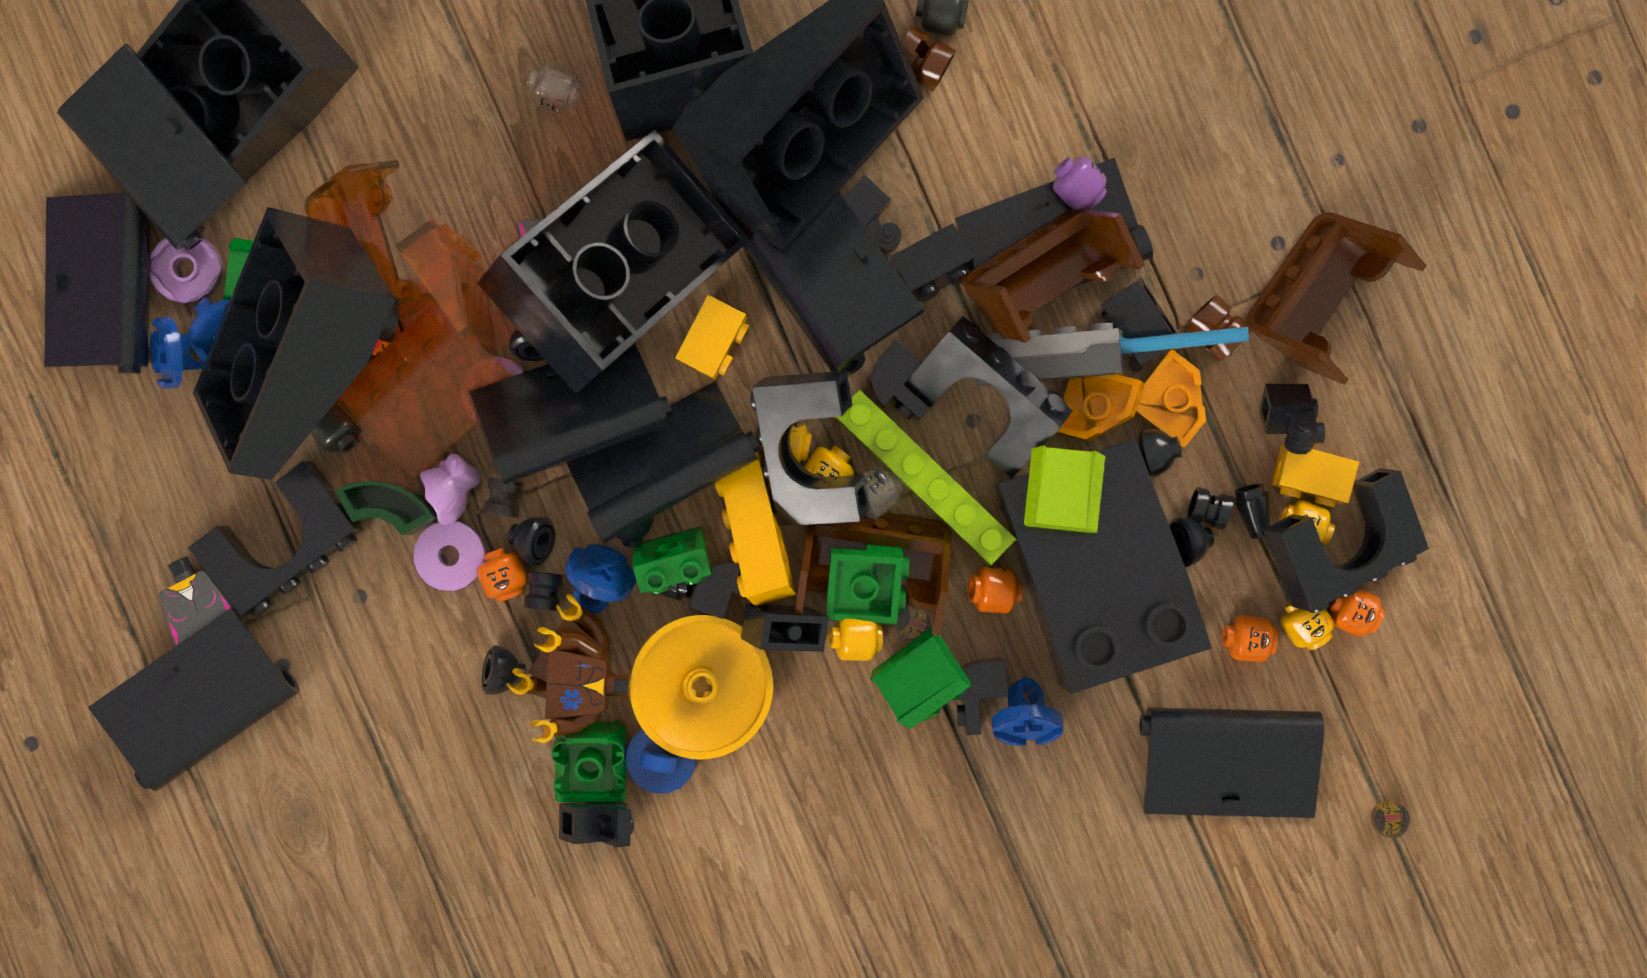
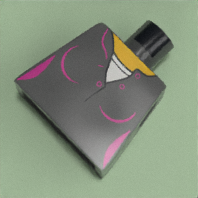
[159,556,247,646]

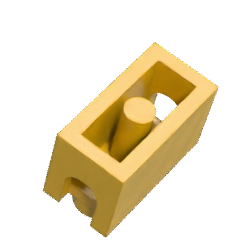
[675,295,750,380]
[1270,444,1359,508]

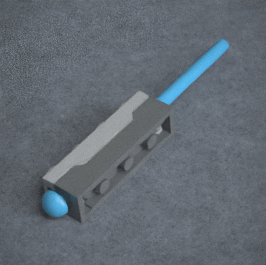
[977,323,1249,387]

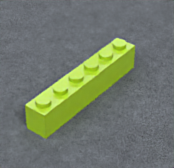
[835,390,1016,565]

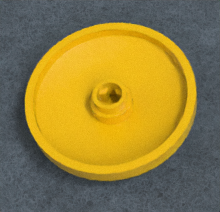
[629,615,773,760]

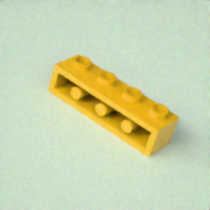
[715,452,797,606]

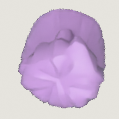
[420,454,481,525]

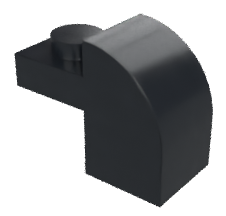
[871,339,930,421]
[689,562,767,619]
[954,658,1008,735]
[559,802,634,847]

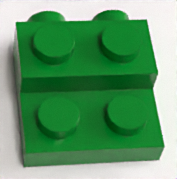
[633,526,711,594]
[825,545,909,624]

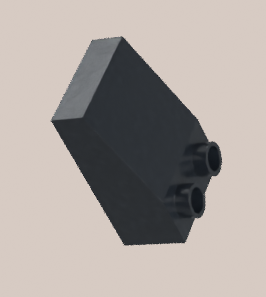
[137,0,359,181]
[586,0,753,142]
[673,0,924,251]
[477,129,750,394]
[193,207,399,480]
[994,439,1212,694]

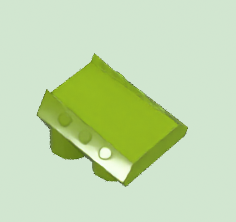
[1024,445,1105,533]

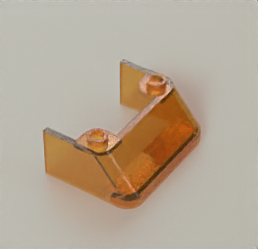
[305,160,440,318]

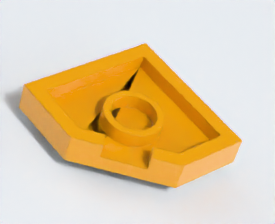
[1135,349,1206,449]
[1056,375,1145,442]

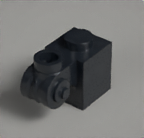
[843,175,901,253]
[1259,384,1325,455]

